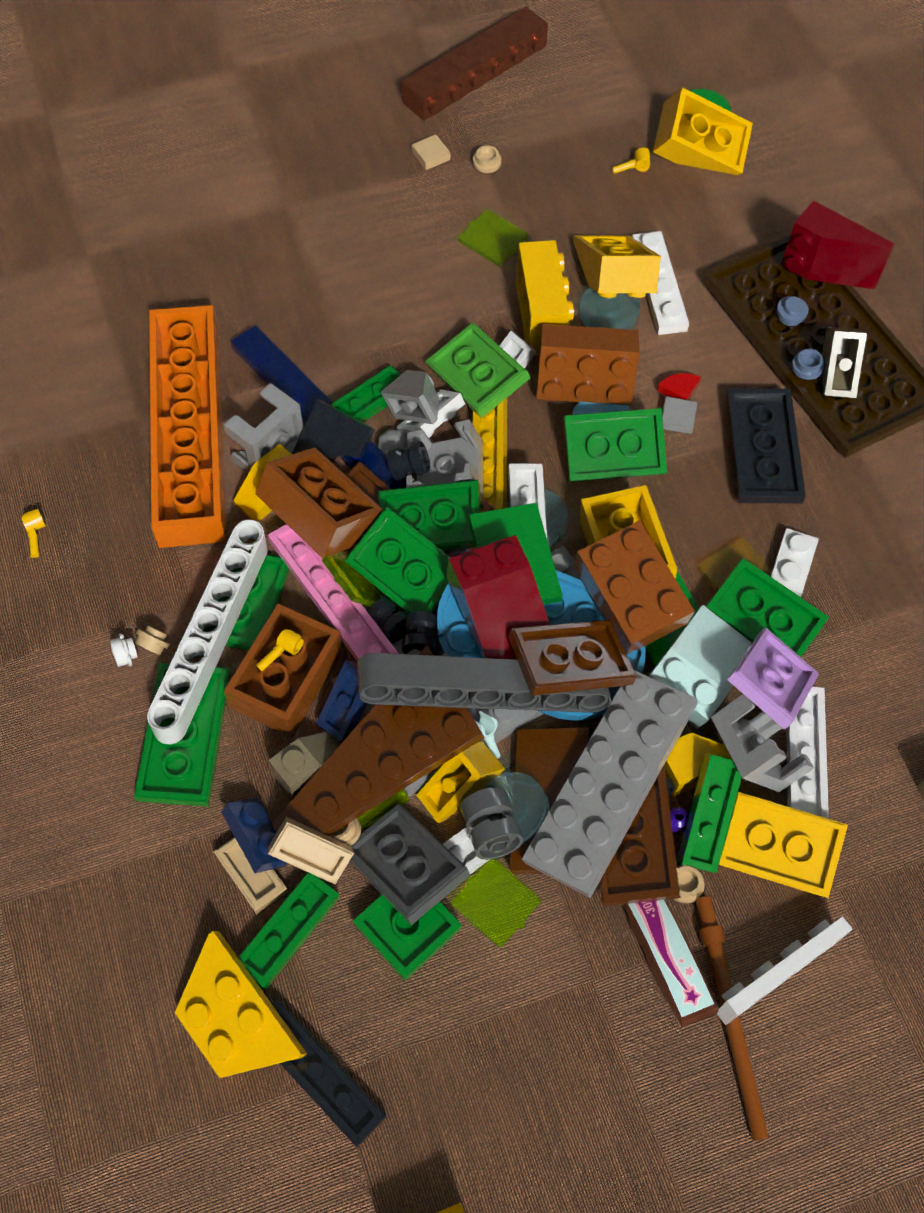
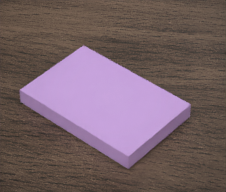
[727,627,819,730]

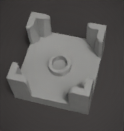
[224,383,303,473]
[406,419,483,496]
[711,694,814,792]

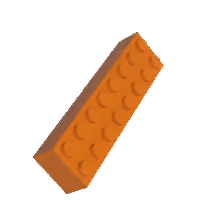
[149,305,227,548]

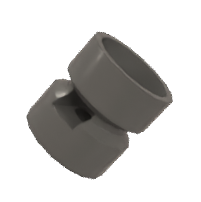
[460,787,523,860]

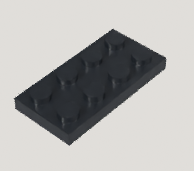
[725,388,806,504]

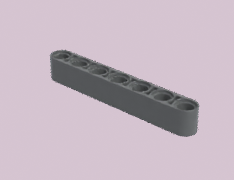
[357,653,611,713]

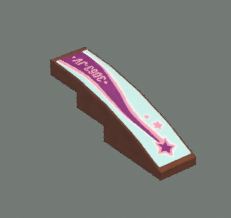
[622,900,718,1027]

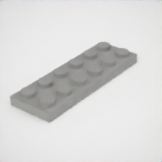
[522,670,698,898]

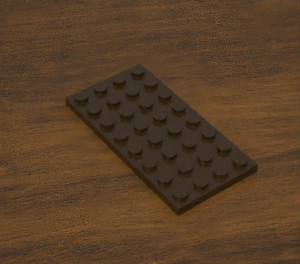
[703,236,924,458]

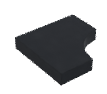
[292,400,376,461]

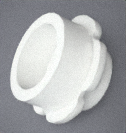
[109,633,138,667]

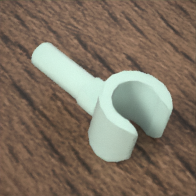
[474,710,501,759]

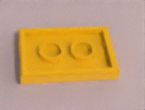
[719,792,848,898]

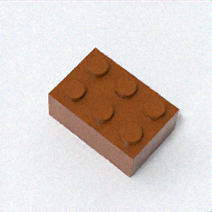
[536,324,640,405]
[255,447,383,559]
[573,520,695,655]
[224,604,343,737]

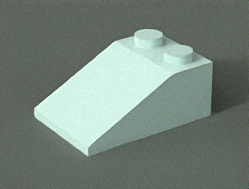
[648,605,752,729]

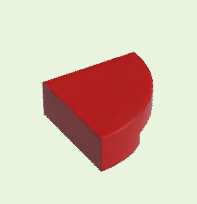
[657,373,701,400]

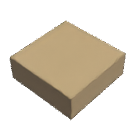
[411,135,450,170]

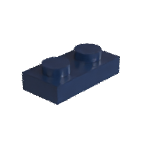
[316,661,368,742]
[221,797,287,874]

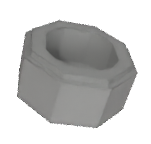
[378,430,408,462]

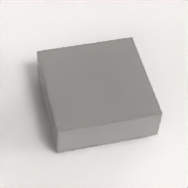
[662,397,698,434]

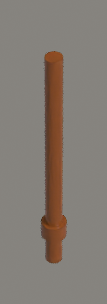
[696,896,769,1141]

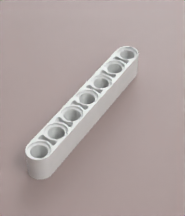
[147,520,268,744]

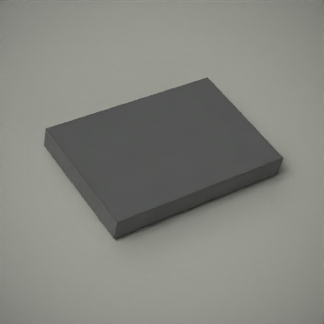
[349,803,470,925]

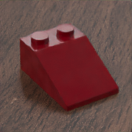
[781,200,895,290]
[446,535,550,660]

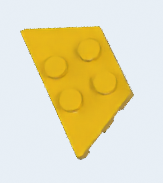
[175,931,307,1078]

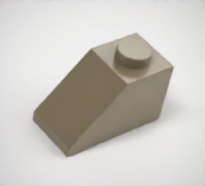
[822,327,867,398]
[268,731,341,800]

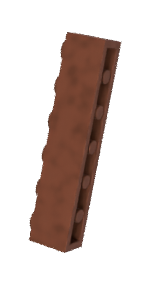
[401,6,548,121]

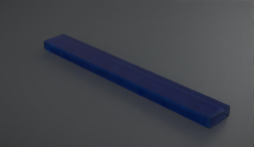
[230,325,406,489]

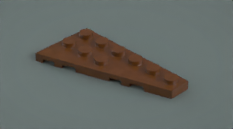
[272,645,485,836]

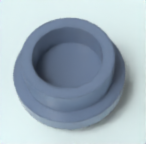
[777,296,809,326]
[792,349,824,380]

